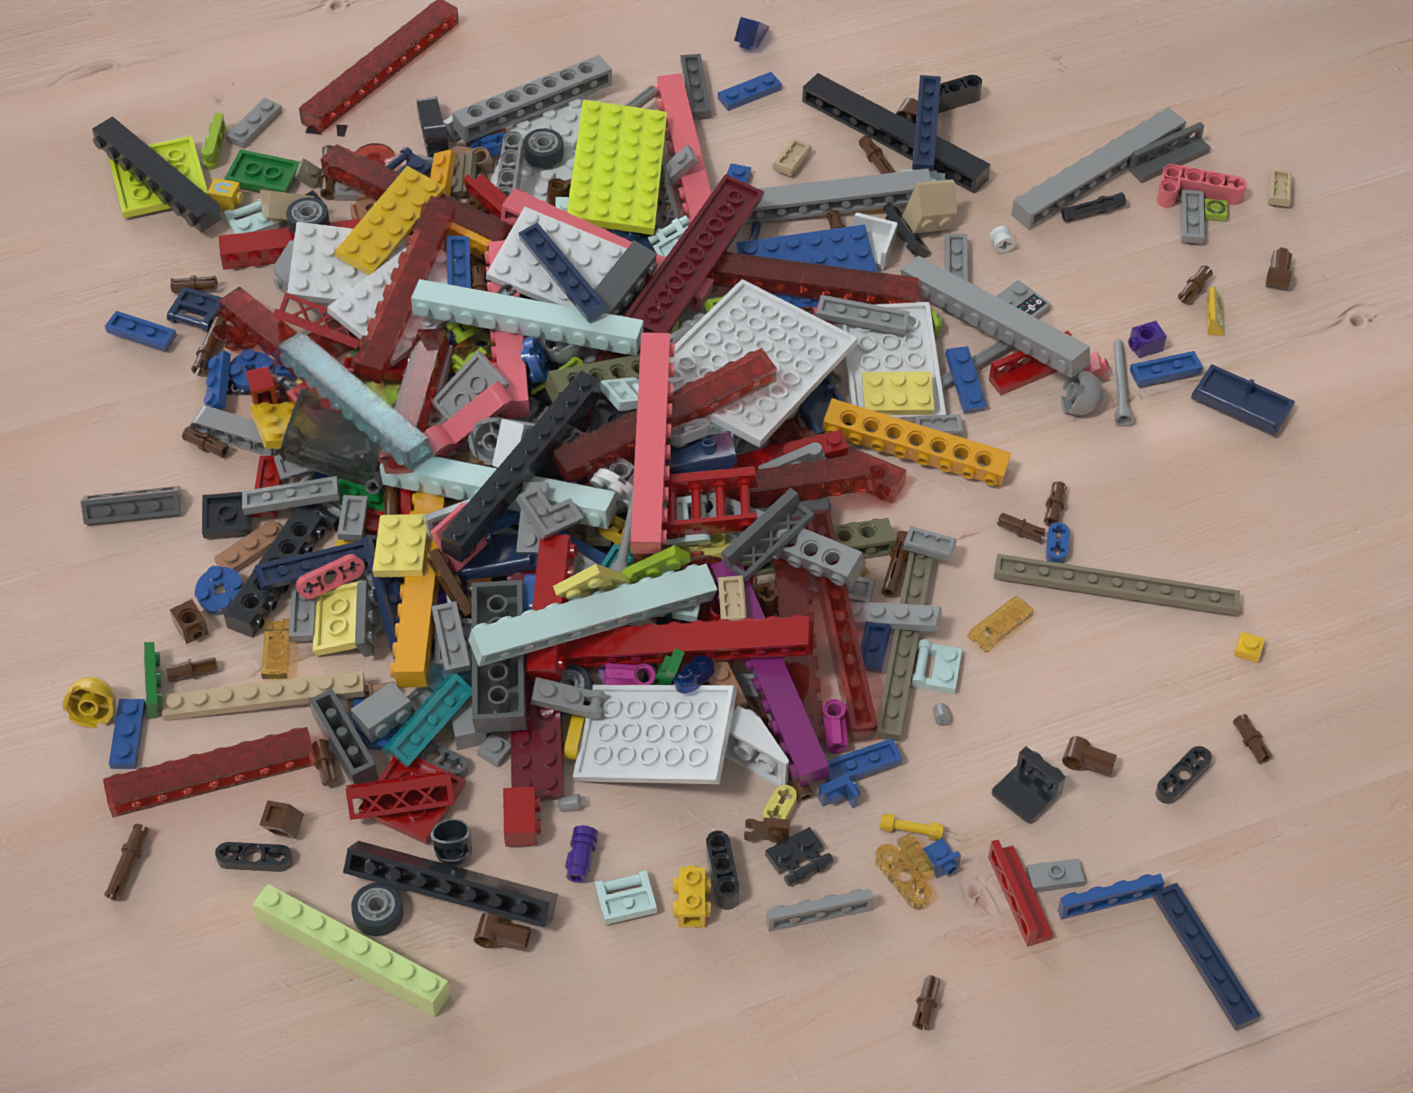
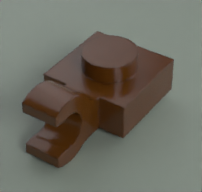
[744,817,790,843]

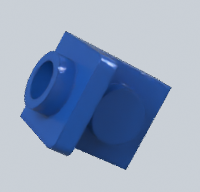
[818,774,860,808]
[920,838,961,879]

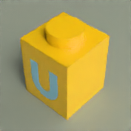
[207,178,243,211]

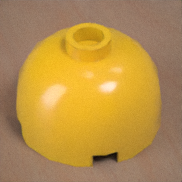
[62,676,116,728]

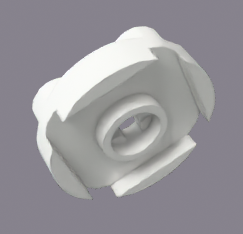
[590,468,633,508]

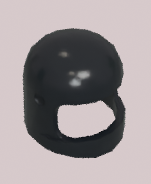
[430,819,472,866]

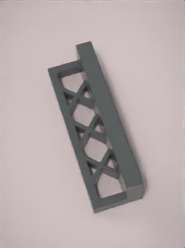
[1129,122,1211,183]
[654,165,685,238]
[81,486,181,524]
[721,488,815,582]

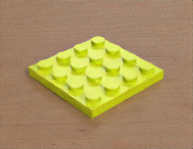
[108,136,208,218]

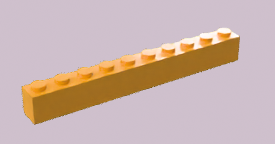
[390,491,449,688]

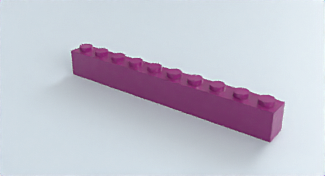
[710,560,830,787]

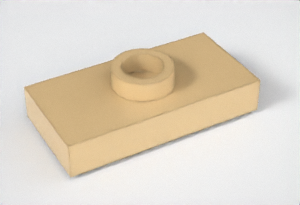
[773,138,812,177]
[1268,169,1292,207]
[718,575,747,621]

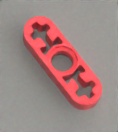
[296,554,365,599]

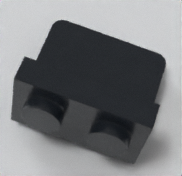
[991,746,1066,823]

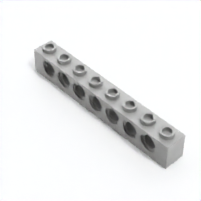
[452,55,612,143]
[686,492,866,588]

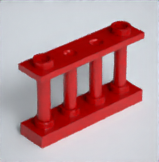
[662,466,758,539]

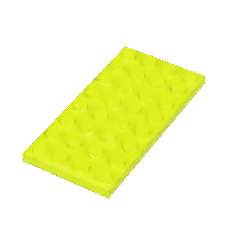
[567,100,667,235]

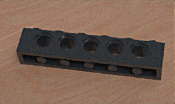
[224,507,326,638]

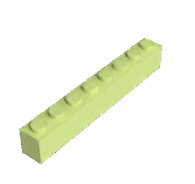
[252,884,450,1017]

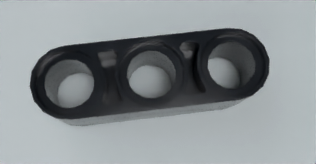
[938,74,982,113]
[706,830,739,910]

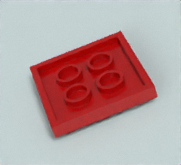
[358,757,466,844]

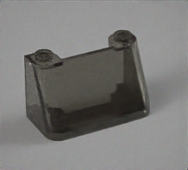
[280,388,392,486]

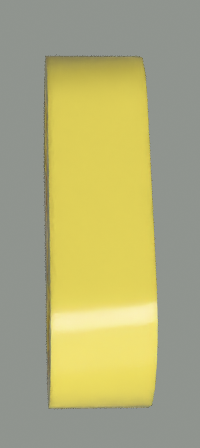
[762,785,797,821]

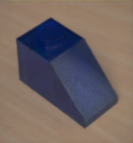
[734,17,769,50]

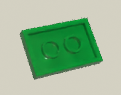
[224,149,300,193]

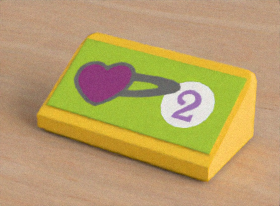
[1206,287,1225,336]

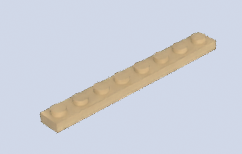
[162,670,365,721]

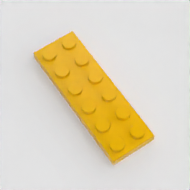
[334,166,445,276]

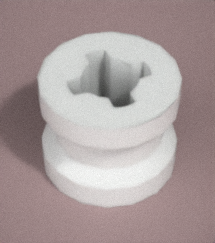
[989,226,1016,254]

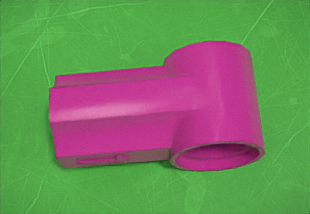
[604,663,655,685]
[822,699,848,754]

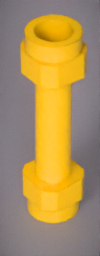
[879,813,944,840]

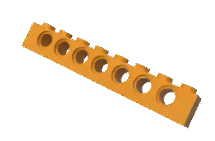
[823,398,1012,487]

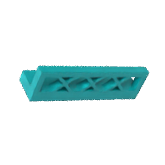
[382,673,472,767]

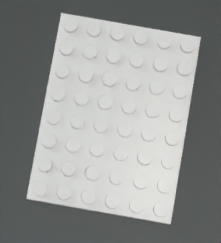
[668,279,858,448]

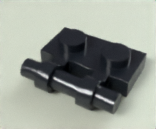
[765,827,834,886]

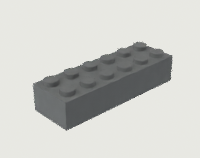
[472,580,527,733]

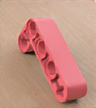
[1157,164,1247,208]
[420,381,514,457]

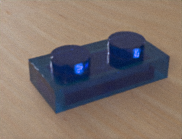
[856,621,891,673]

